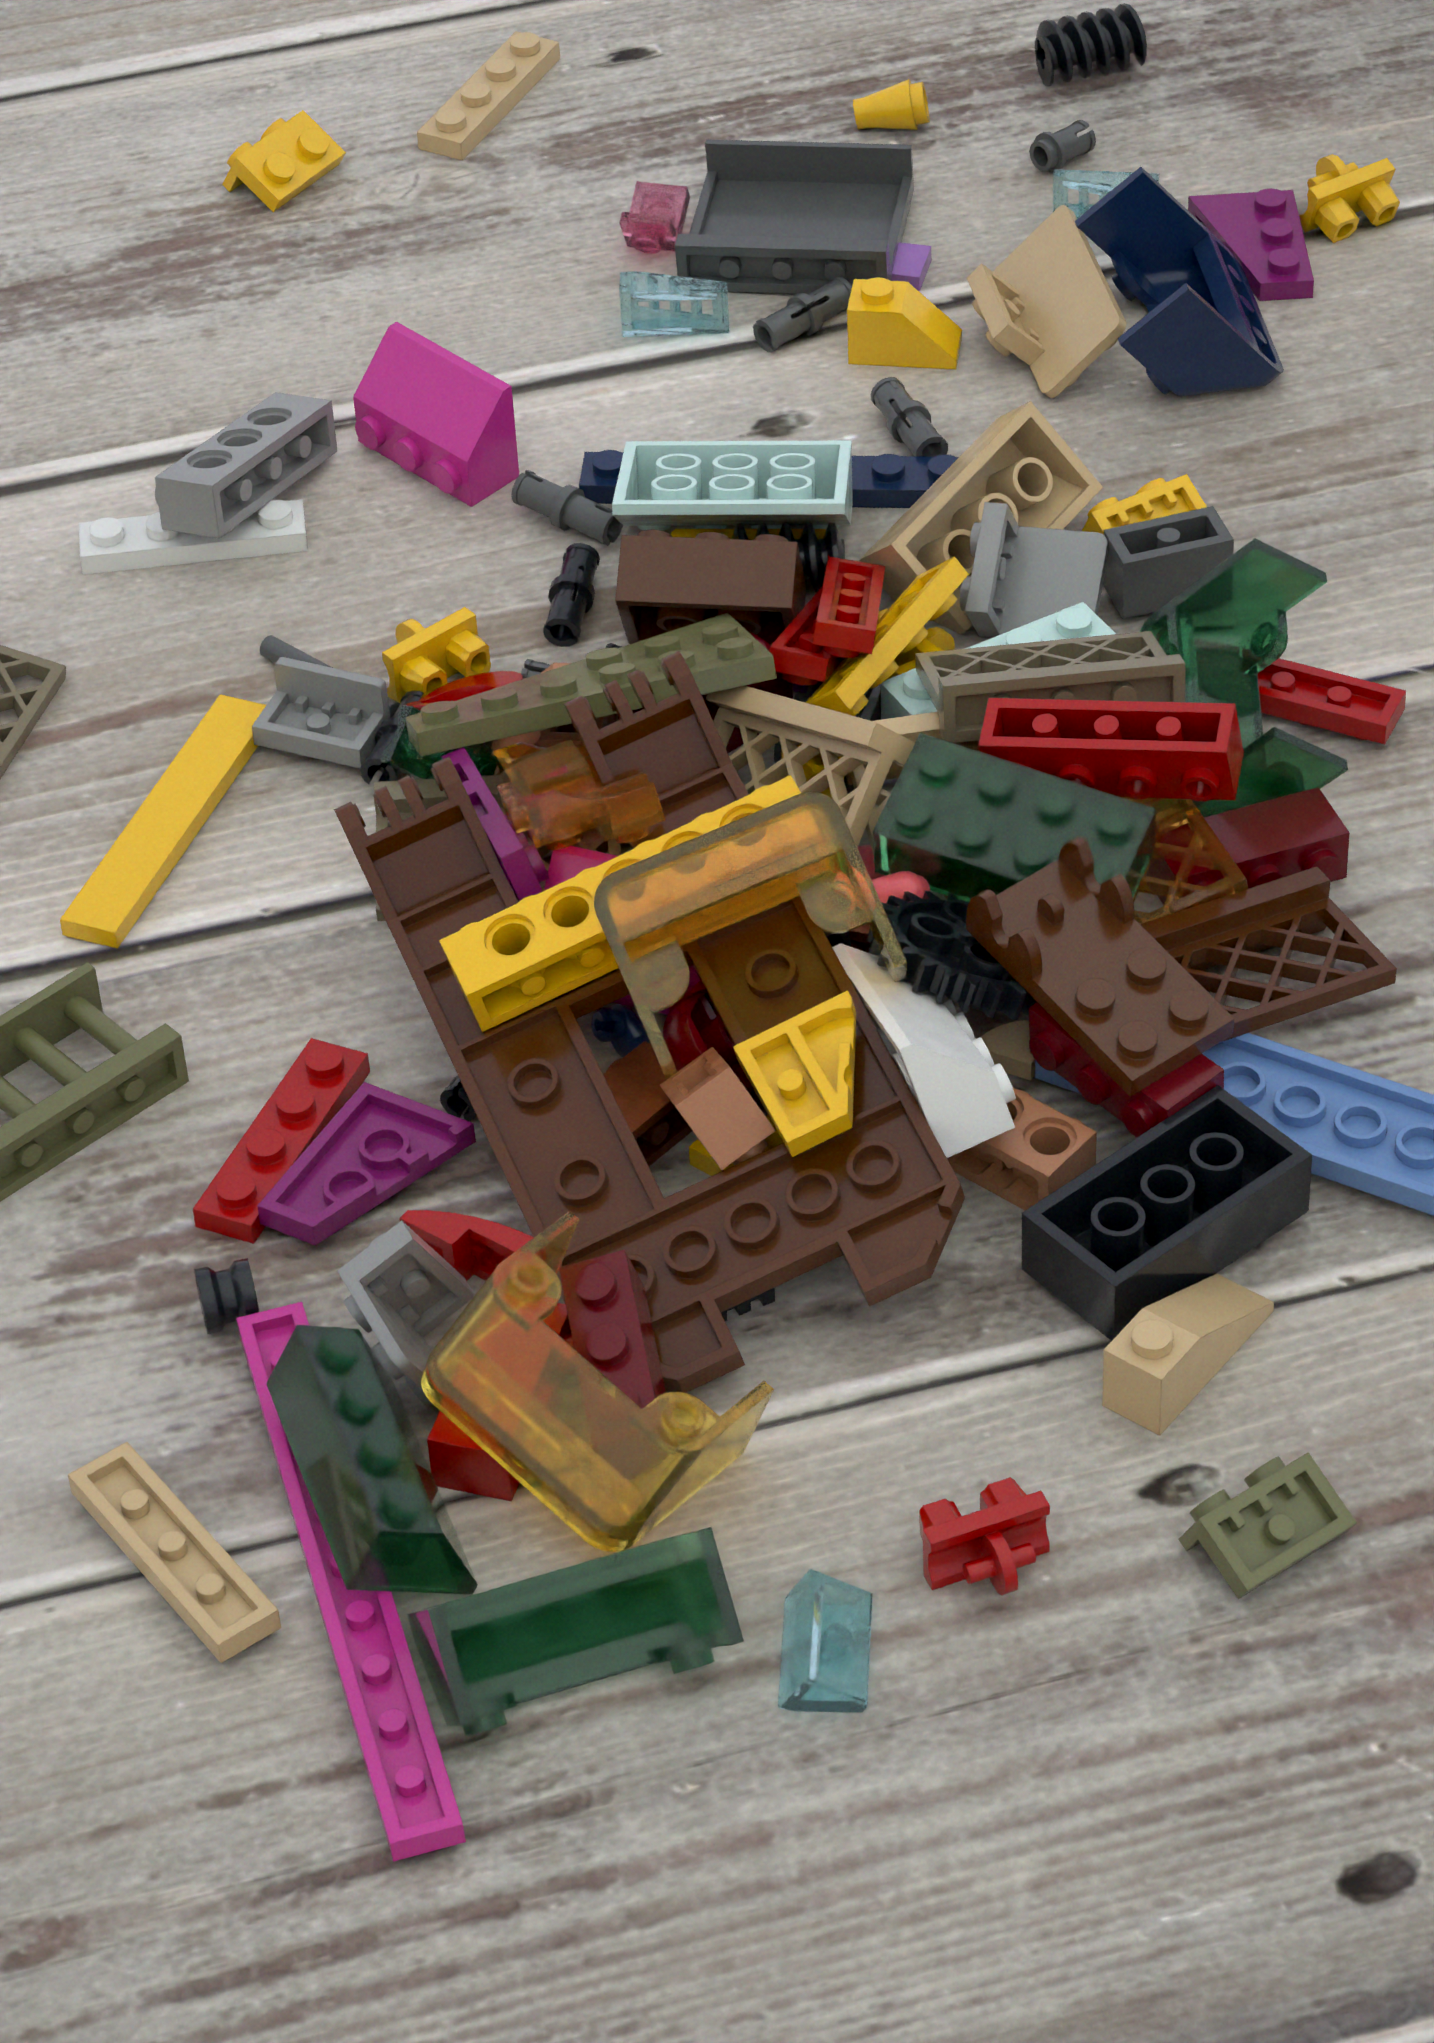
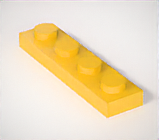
[805,556,969,716]

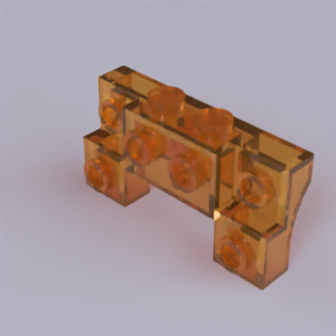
[493,740,666,850]

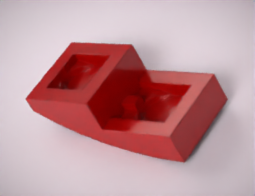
[399,1210,543,1297]

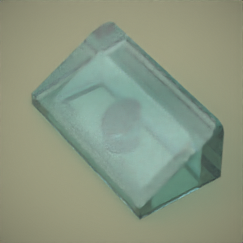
[778,1569,873,1713]

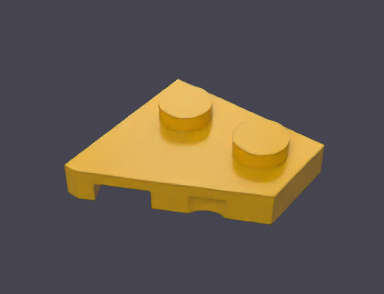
[733,990,856,1157]

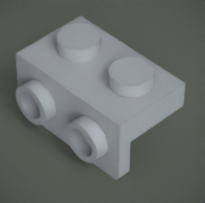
[252,657,390,768]

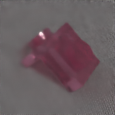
[619,181,690,253]

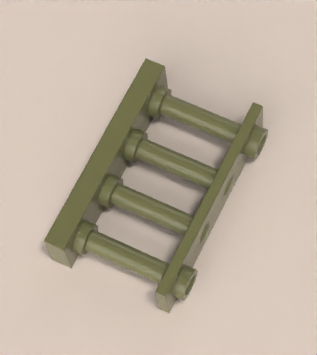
[0,962,189,1202]

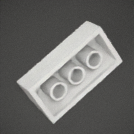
[832,944,1016,1158]

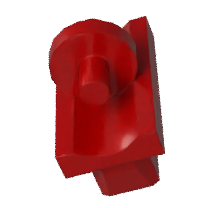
[919,1477,1050,1595]

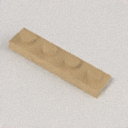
[417,31,560,161]
[68,1442,281,1663]

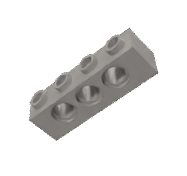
[155,392,337,538]

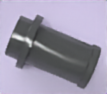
[1029,120,1096,172]

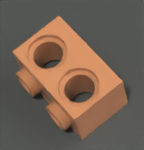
[660,1047,776,1170]
[947,1087,1097,1210]

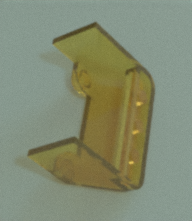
[594,792,907,1079]
[421,1211,774,1552]

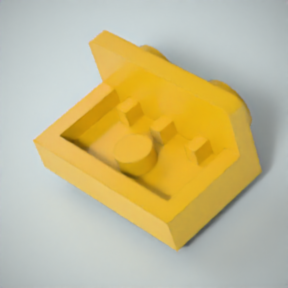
[222,110,346,212]

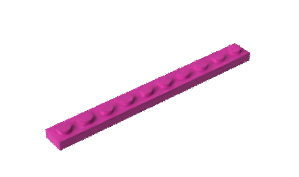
[236,1302,466,1862]

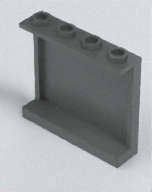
[675,139,914,294]

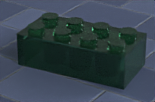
[872,733,1156,902]

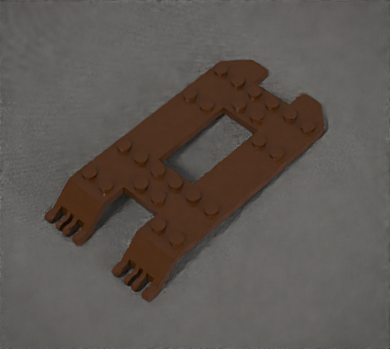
[334,651,965,1394]

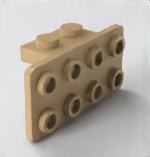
[967,205,1127,398]

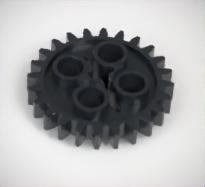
[866,891,1037,1020]

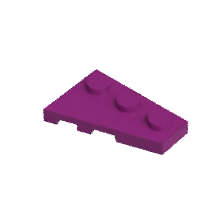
[1188,188,1314,301]
[441,747,549,902]
[257,1082,476,1246]

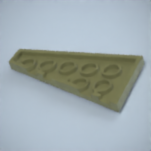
[405,613,777,756]

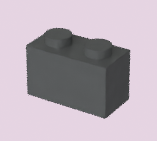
[1103,506,1234,619]

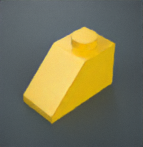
[847,277,962,370]

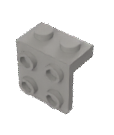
[960,502,1108,638]
[337,1220,476,1408]

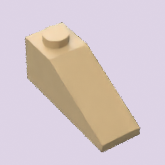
[1102,1274,1274,1436]

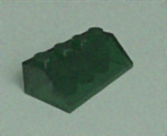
[266,1325,478,1595]

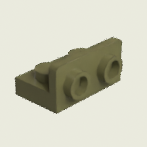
[1178,1452,1357,1599]

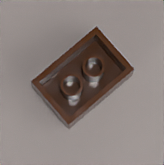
[615,530,807,645]

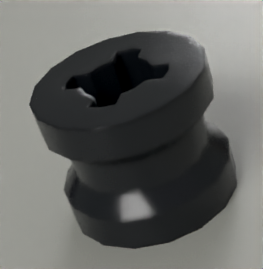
[194,1258,259,1334]

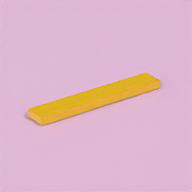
[60,694,266,949]

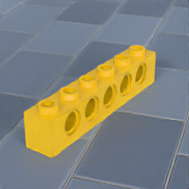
[439,775,833,1032]

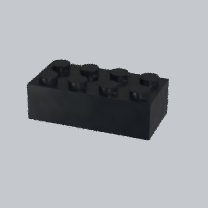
[1022,1085,1312,1341]

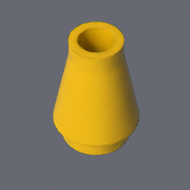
[853,79,930,130]

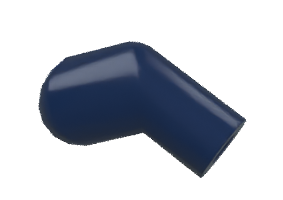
[591,1004,662,1057]

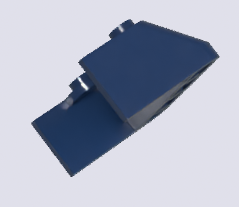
[1075,166,1284,397]

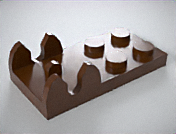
[966,836,1235,1097]

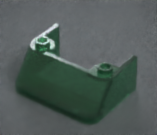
[1140,538,1348,821]
[407,1527,744,1736]

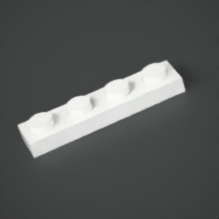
[79,499,308,575]

